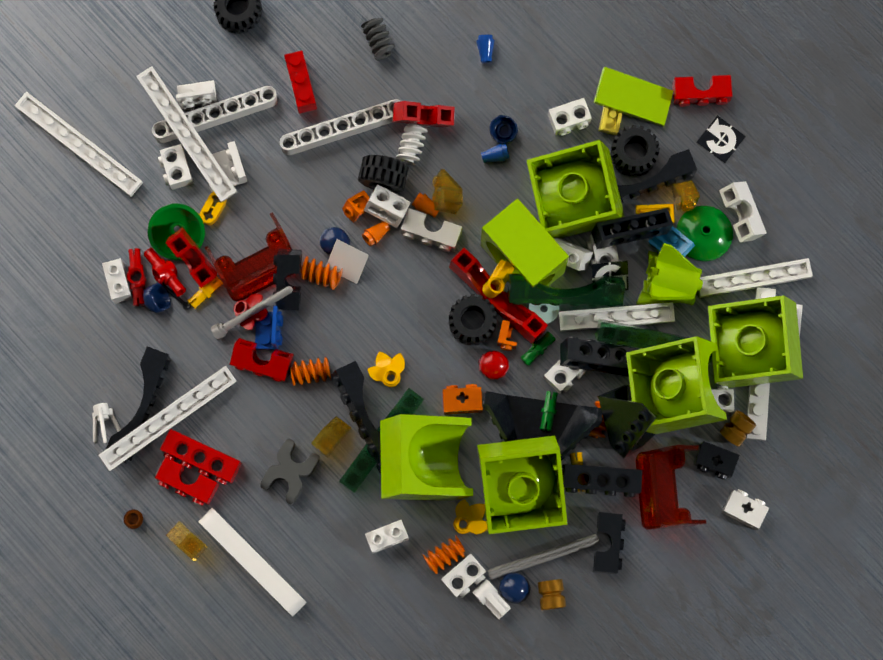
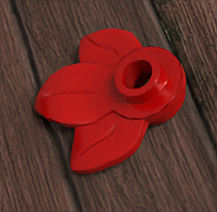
[233,294,268,330]

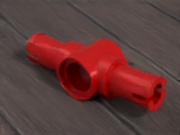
[127,248,147,307]
[144,248,186,297]

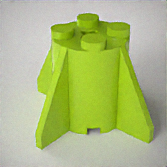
[636,243,703,306]

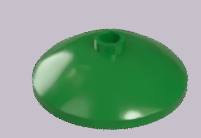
[147,203,205,260]
[676,206,733,262]

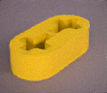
[199,192,227,226]

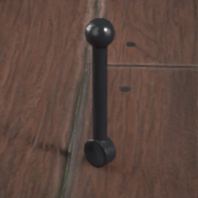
[162,283,191,310]

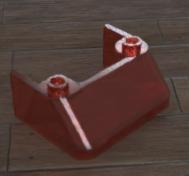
[204,212,293,302]
[636,445,706,530]

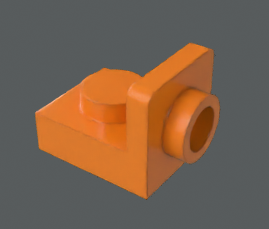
[342,190,370,223]
[497,320,517,351]

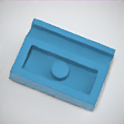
[648,226,695,257]

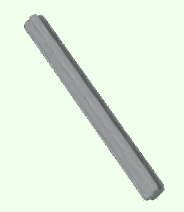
[488,534,600,580]

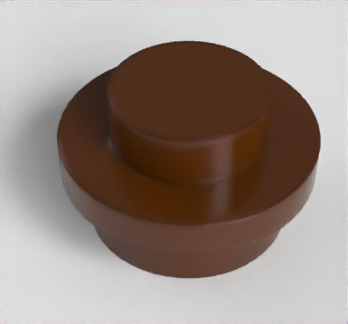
[124,509,143,529]

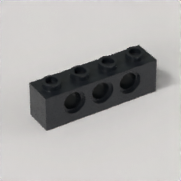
[591,208,673,249]
[560,336,639,377]
[562,464,643,497]

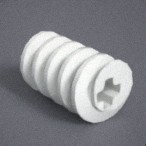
[396,124,428,166]

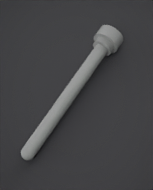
[211,286,293,340]

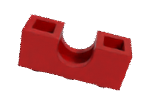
[284,50,317,114]
[672,75,732,107]
[393,101,455,128]
[166,227,218,288]
[229,338,294,381]
[155,457,220,506]

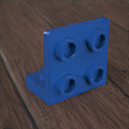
[255,306,283,351]

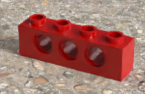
[160,429,242,485]

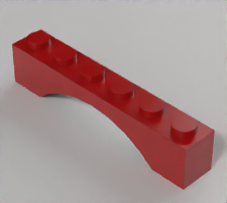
[449,248,548,344]

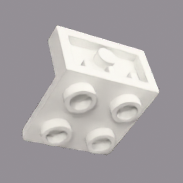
[176,80,218,111]
[209,141,248,192]

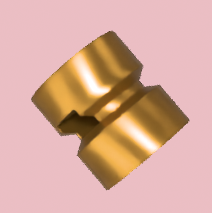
[720,410,756,447]
[538,579,566,610]

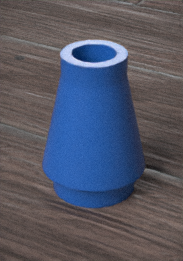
[476,35,495,63]
[481,143,510,163]

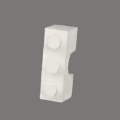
[719,181,767,243]
[401,208,462,252]

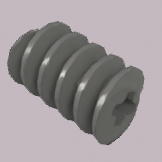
[361,18,395,60]

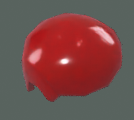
[479,350,509,380]

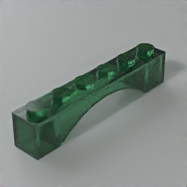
[507,274,625,307]
[595,319,712,364]
[338,388,424,493]

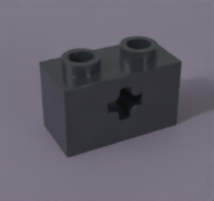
[693,441,740,480]

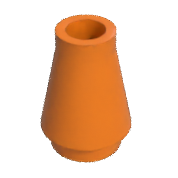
[412,192,441,218]
[362,221,391,246]

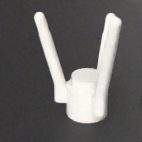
[92,403,121,444]

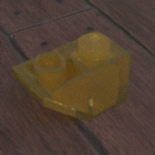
[432,169,463,215]
[672,180,700,212]
[311,416,351,458]
[166,521,208,561]

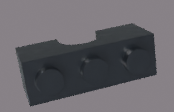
[273,249,302,311]
[593,512,626,574]

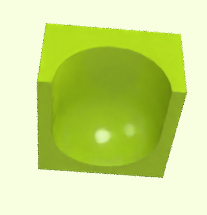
[526,140,625,238]
[480,198,569,302]
[708,295,803,388]
[626,336,727,434]
[380,414,473,501]
[477,436,568,534]

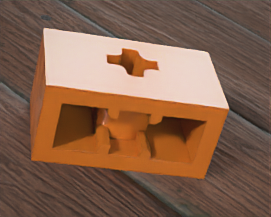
[443,384,483,415]

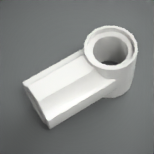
[472,579,511,620]

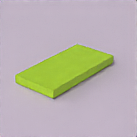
[593,67,673,127]

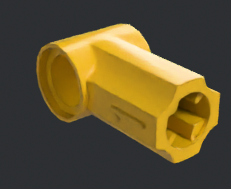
[482,259,515,298]

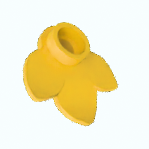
[368,352,405,387]
[453,499,488,534]

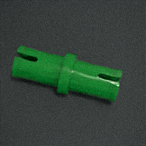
[520,331,556,366]
[540,391,558,431]

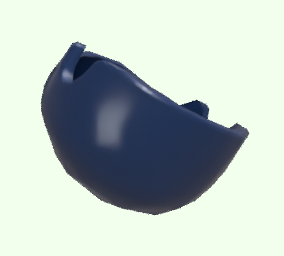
[489,115,518,144]
[319,227,350,255]
[143,283,171,313]
[499,572,531,604]

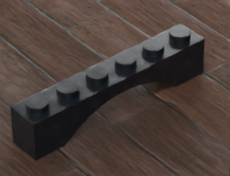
[617,149,697,204]
[106,346,171,464]
[331,361,381,474]

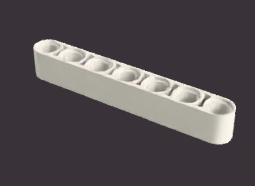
[152,86,278,143]
[280,99,400,155]
[198,508,307,616]

